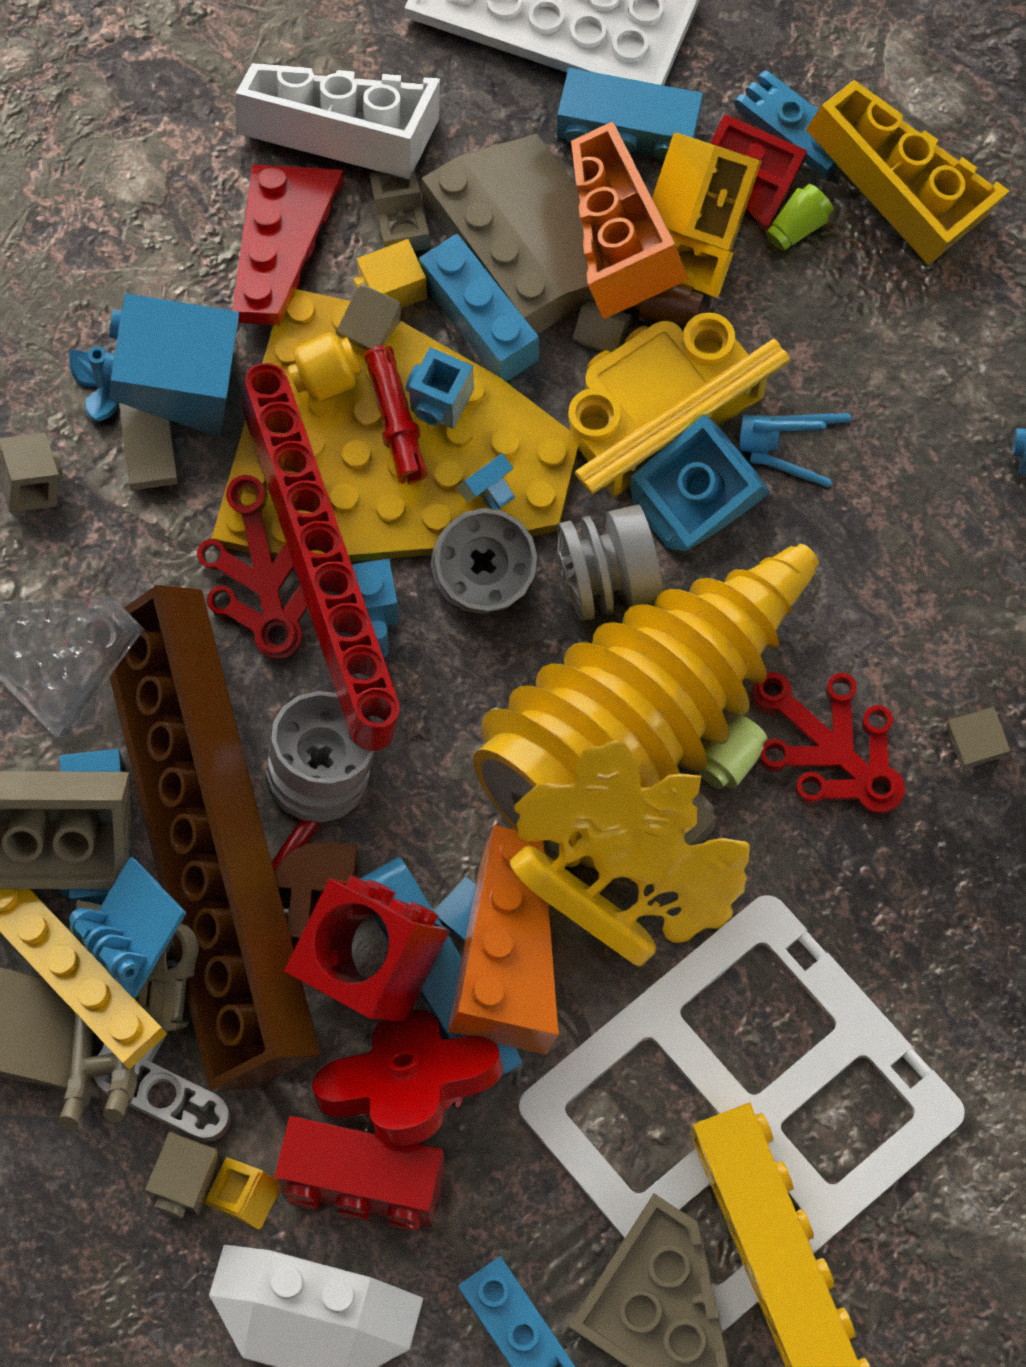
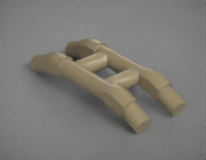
[58,994,139,1131]

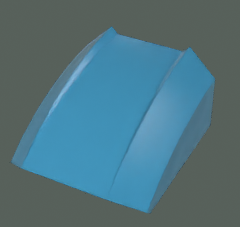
[629,414,770,552]

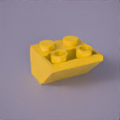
[652,132,762,250]

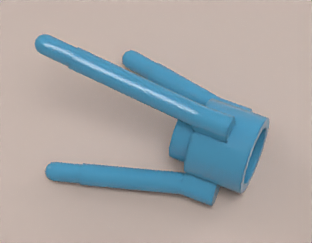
[739,413,852,488]

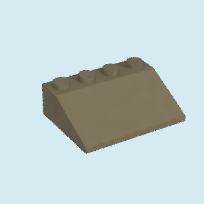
[421,134,594,334]

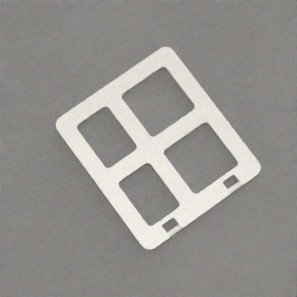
[519,895,965,1332]

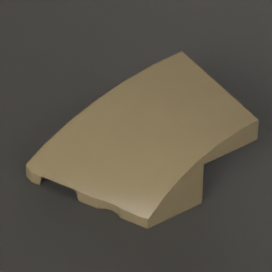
[0,968,101,1099]

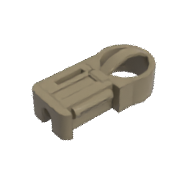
[138,923,199,1031]

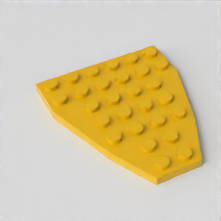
[211,289,579,562]

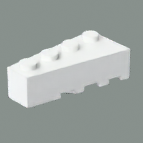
[236,63,440,179]

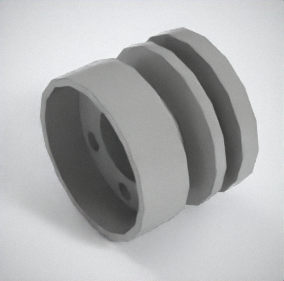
[557,504,663,621]
[430,508,538,614]
[265,691,375,822]

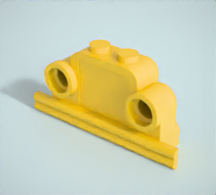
[568,313,791,498]

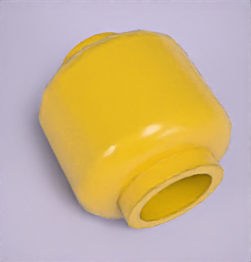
[288,332,362,401]

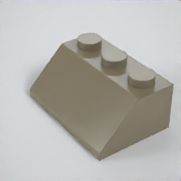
[0,771,131,890]

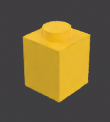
[352,239,427,308]

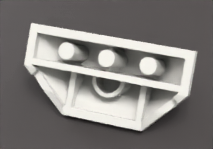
[209,1245,423,1367]

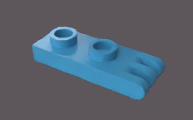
[734,70,838,179]
[458,1256,575,1367]

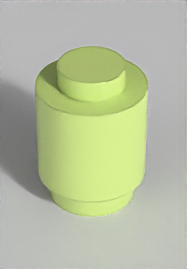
[699,716,768,789]

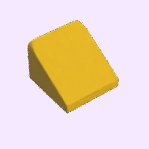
[203,1157,280,1229]

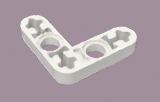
[94,959,231,1142]

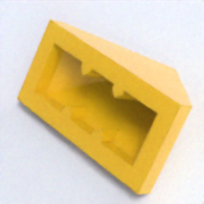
[668,229,734,297]

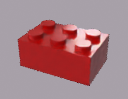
[274,1116,446,1232]

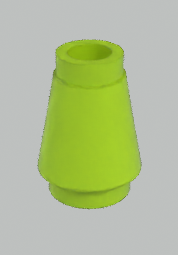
[765,184,834,252]

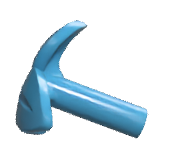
[69,346,119,421]

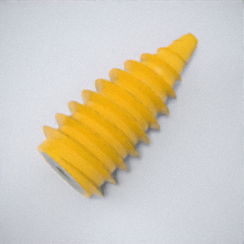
[473,544,819,869]

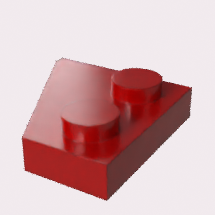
[710,114,807,231]

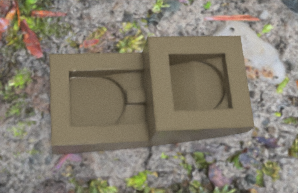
[369,169,431,251]
[119,403,178,491]

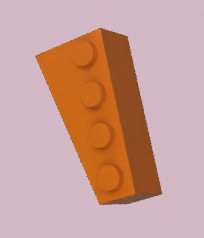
[571,121,689,320]
[447,825,559,1055]

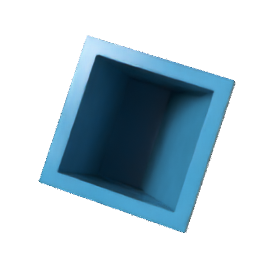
[102,293,239,436]

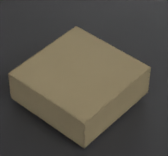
[946,706,1011,770]

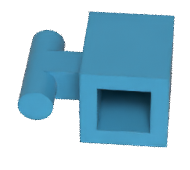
[352,558,399,658]

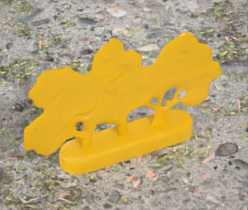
[510,740,750,967]

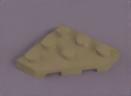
[568,1193,730,1367]

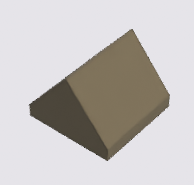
[572,300,633,352]

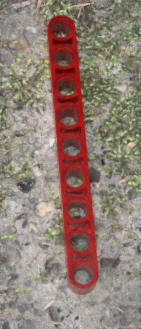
[242,363,400,751]

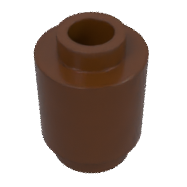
[632,283,704,329]

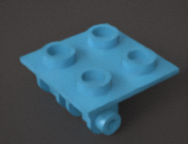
[69,857,186,998]

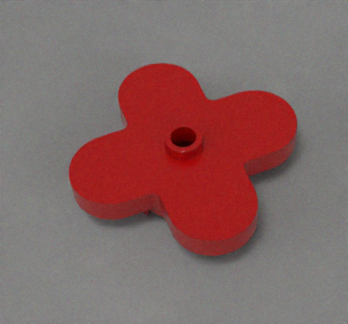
[312,1010,503,1146]

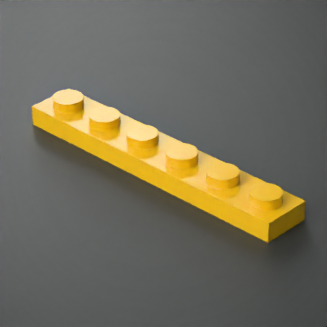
[0,889,167,1070]

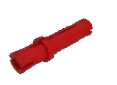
[364,345,428,484]

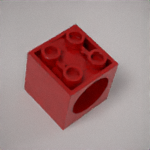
[284,875,450,1022]

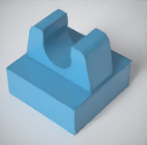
[456,453,515,510]

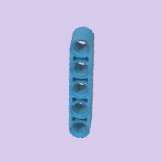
[360,857,523,1076]

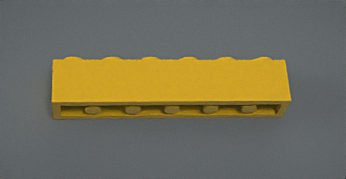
[689,1102,870,1367]

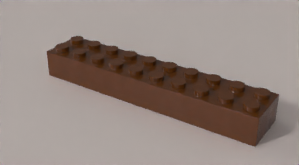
[97,585,321,1091]

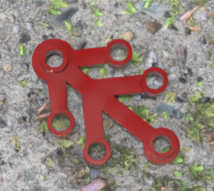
[197,475,308,660]
[751,672,905,814]

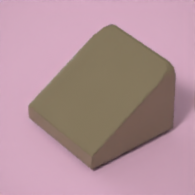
[336,284,401,350]

